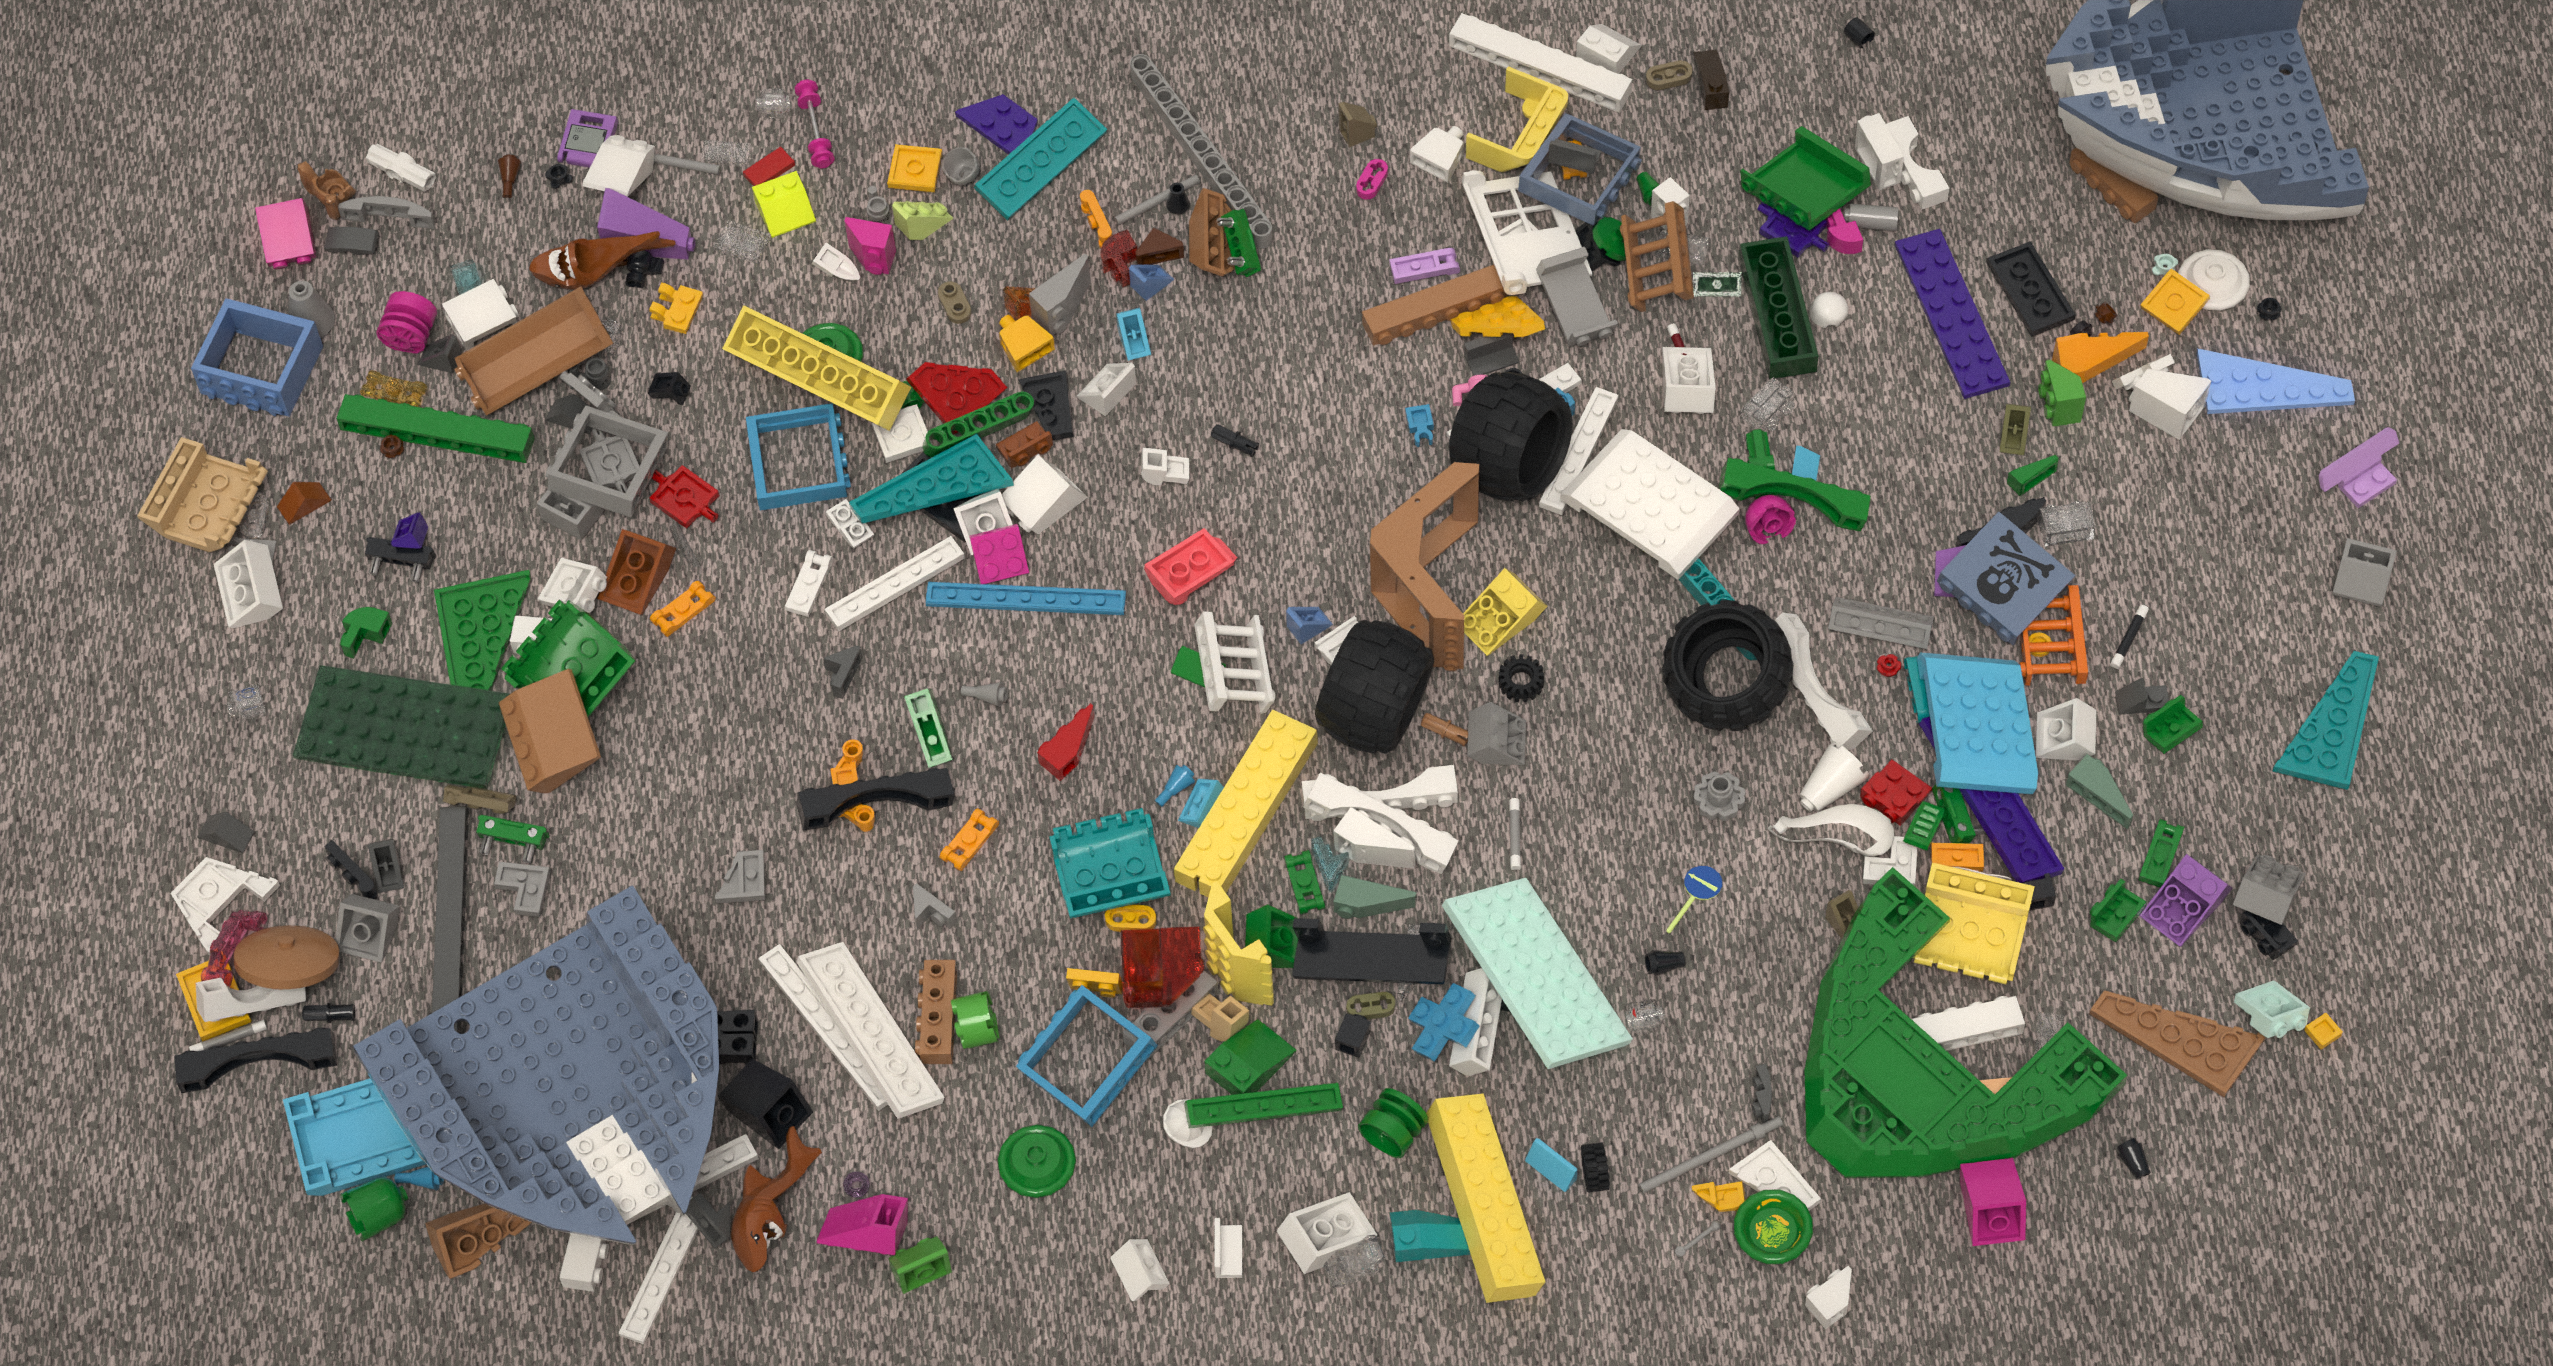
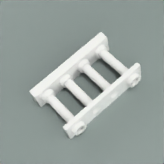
[1194,611,1275,714]

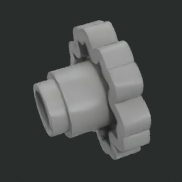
[1693,771,1746,821]

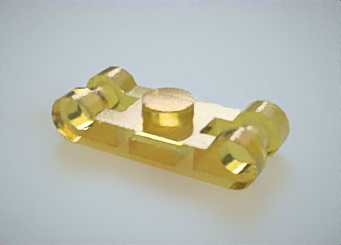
[360,370,427,407]

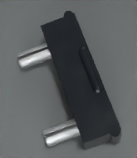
[365,537,437,582]

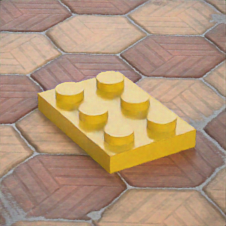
[176,954,251,1042]

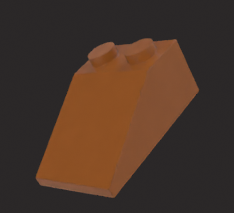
[597,529,676,615]

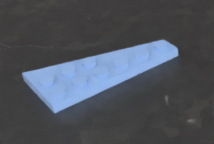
[2196,348,2355,414]

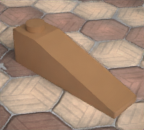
[425,1203,532,1279]

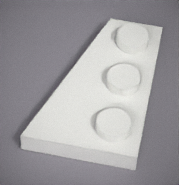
[1729,1140,1821,1211]

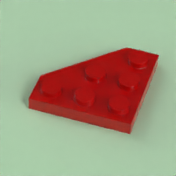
[906,362,1007,435]

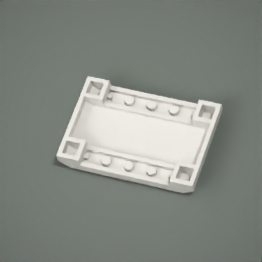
[1560,429,1739,580]

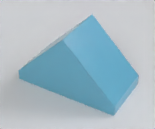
[1116,308,1151,361]

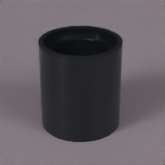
[1843,17,1875,48]

